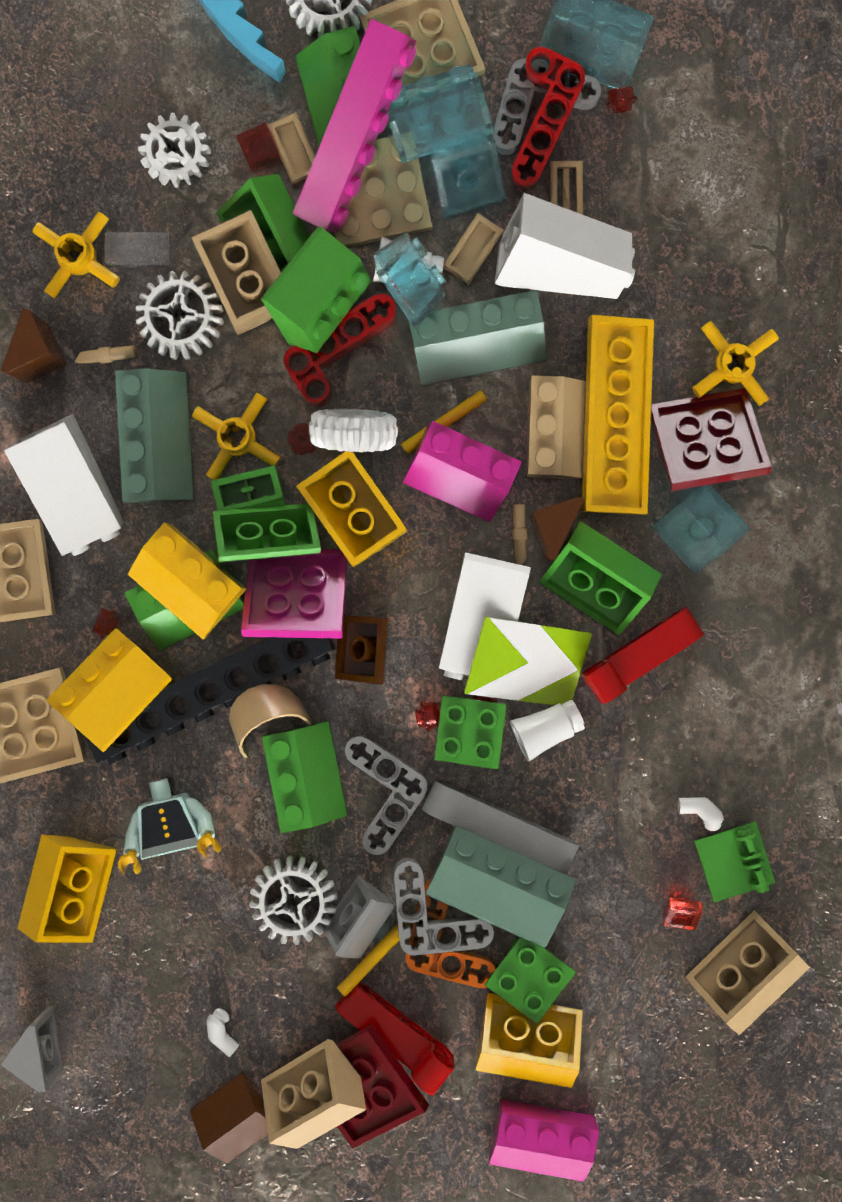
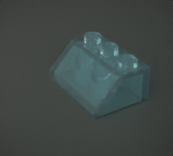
[538,0,655,93]
[385,64,495,163]

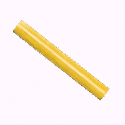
[401,390,487,455]
[336,922,413,997]

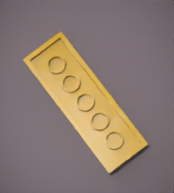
[582,315,654,515]

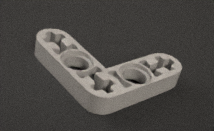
[492,58,601,155]
[345,735,427,855]
[393,858,494,956]

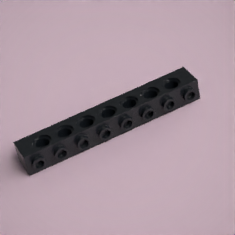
[84,637,335,765]

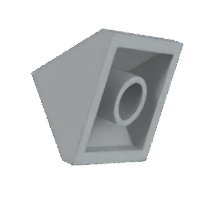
[323,875,396,959]
[1,1006,64,1093]

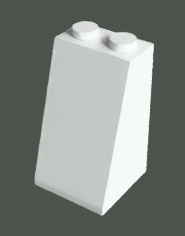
[495,193,635,299]
[4,414,124,556]
[438,552,531,680]

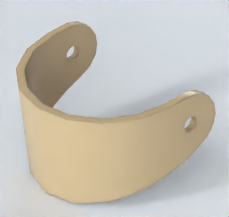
[229,684,312,758]

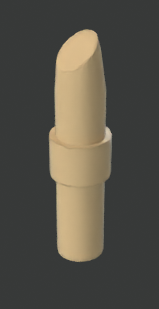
[75,345,137,364]
[512,504,528,565]

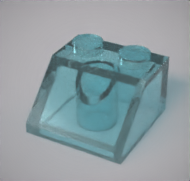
[424,124,506,218]
[374,231,446,328]
[652,485,751,574]

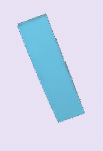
[199,0,286,83]

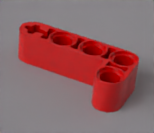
[511,46,585,190]
[283,294,396,407]
[581,606,704,704]
[334,981,455,1096]

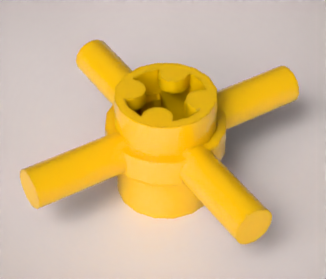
[33,211,120,299]
[692,320,779,406]
[192,392,281,480]

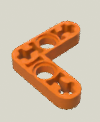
[405,879,496,989]

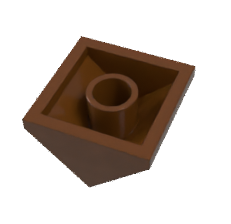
[1,308,67,384]
[529,497,585,562]
[335,615,389,684]
[190,1071,268,1163]

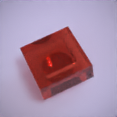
[236,123,280,169]
[663,898,703,931]

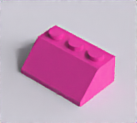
[402,421,522,522]
[488,1099,599,1182]

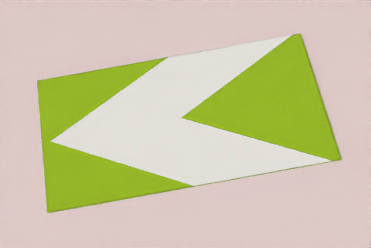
[464,617,592,705]

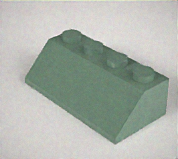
[408,290,547,386]
[115,368,195,504]
[425,826,576,948]

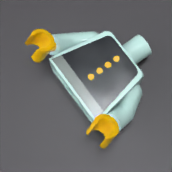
[118,778,221,875]

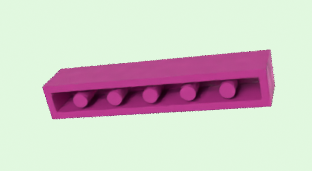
[292,18,417,233]

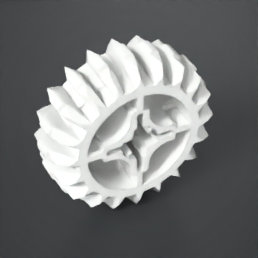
[286,0,372,37]
[136,271,224,360]
[309,408,398,452]
[249,856,337,945]

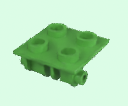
[434,695,507,769]
[694,821,776,903]
[485,936,576,1024]

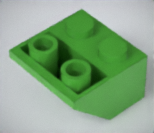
[211,465,287,511]

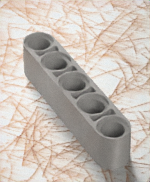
[422,779,579,875]

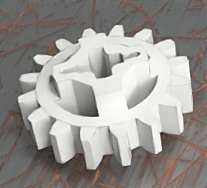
[138,113,211,188]

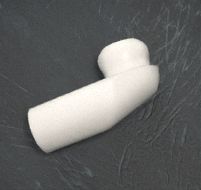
[678,797,724,831]
[206,1008,240,1057]

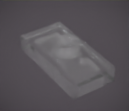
[105,232,171,267]

